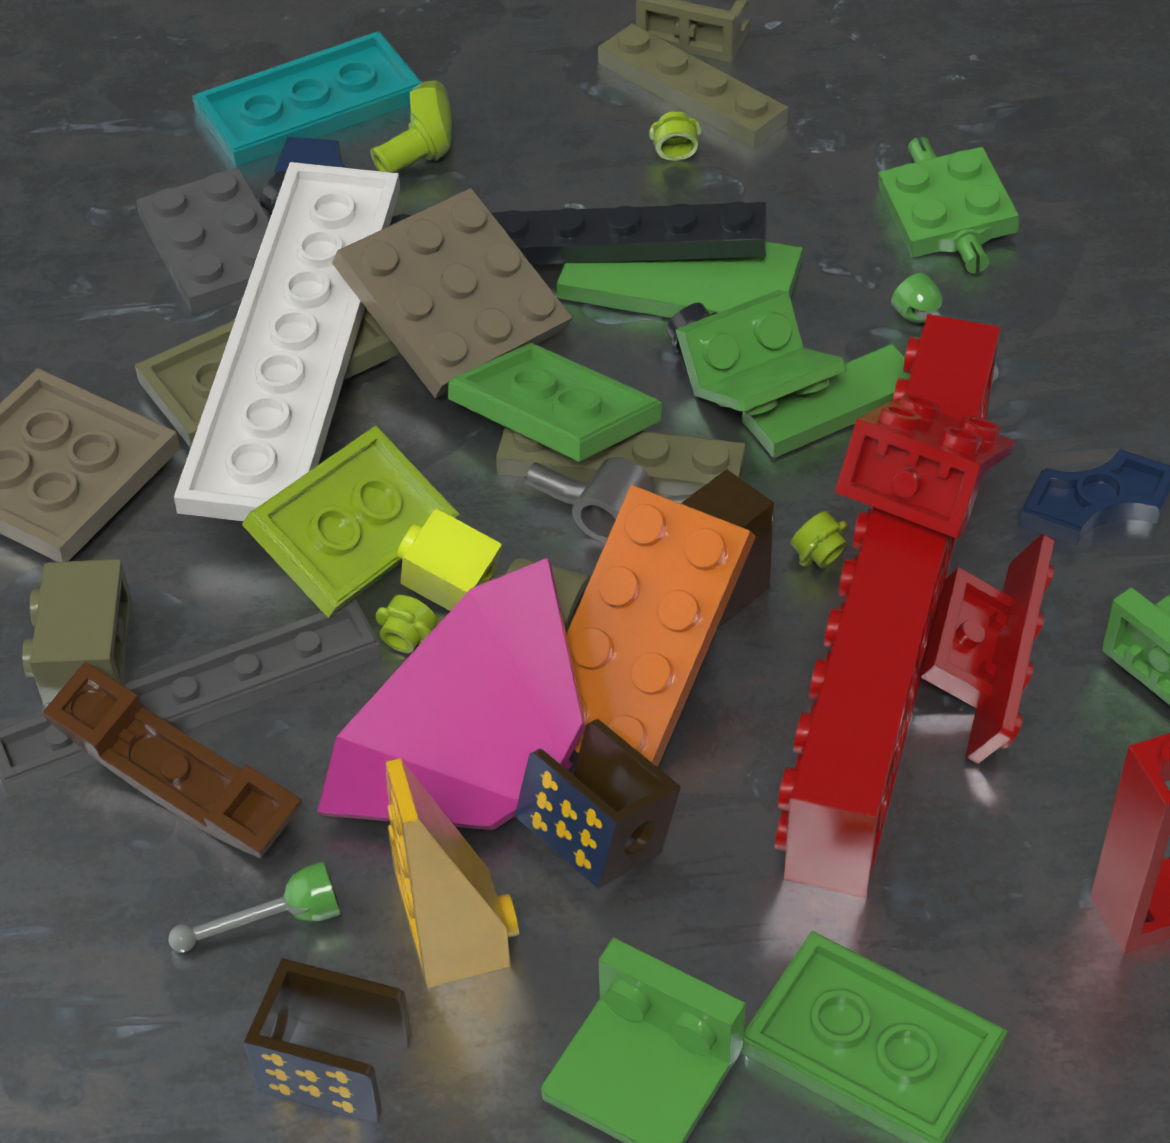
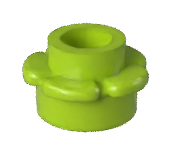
[649,111,702,161]
[790,511,848,569]
[375,595,438,653]

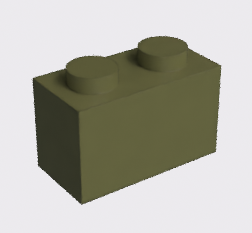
[22,559,132,704]

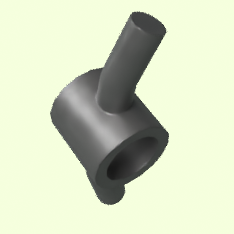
[525,457,692,543]

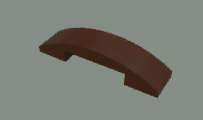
[42,662,303,858]

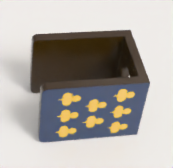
[515,719,681,889]
[244,958,412,1123]

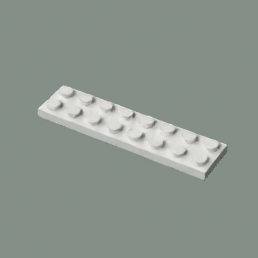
[174,162,400,521]

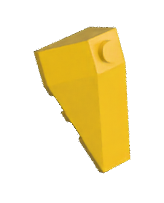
[386,758,519,988]

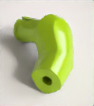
[370,80,452,173]

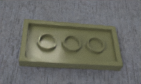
[135,307,398,448]

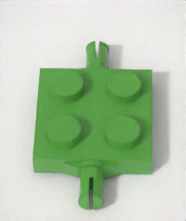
[878,137,1019,274]

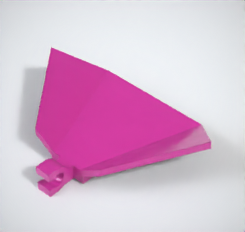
[317,558,586,830]

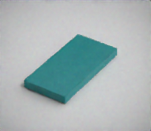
[192,31,422,167]

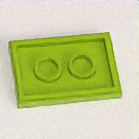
[242,425,459,618]

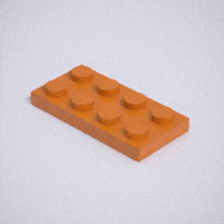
[566,485,756,767]

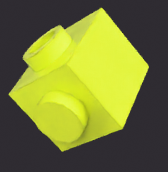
[397,508,502,611]

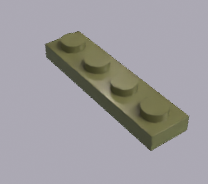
[598,23,789,149]
[496,427,745,496]

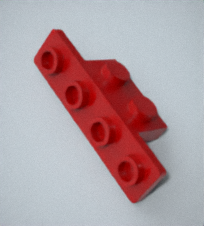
[921,534,1054,764]

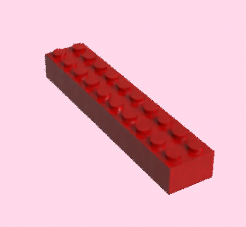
[775,314,1001,898]

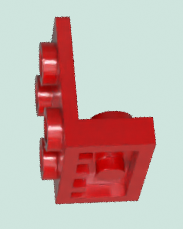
[835,394,1016,539]

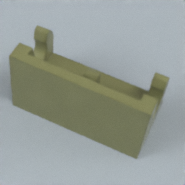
[636,0,750,63]

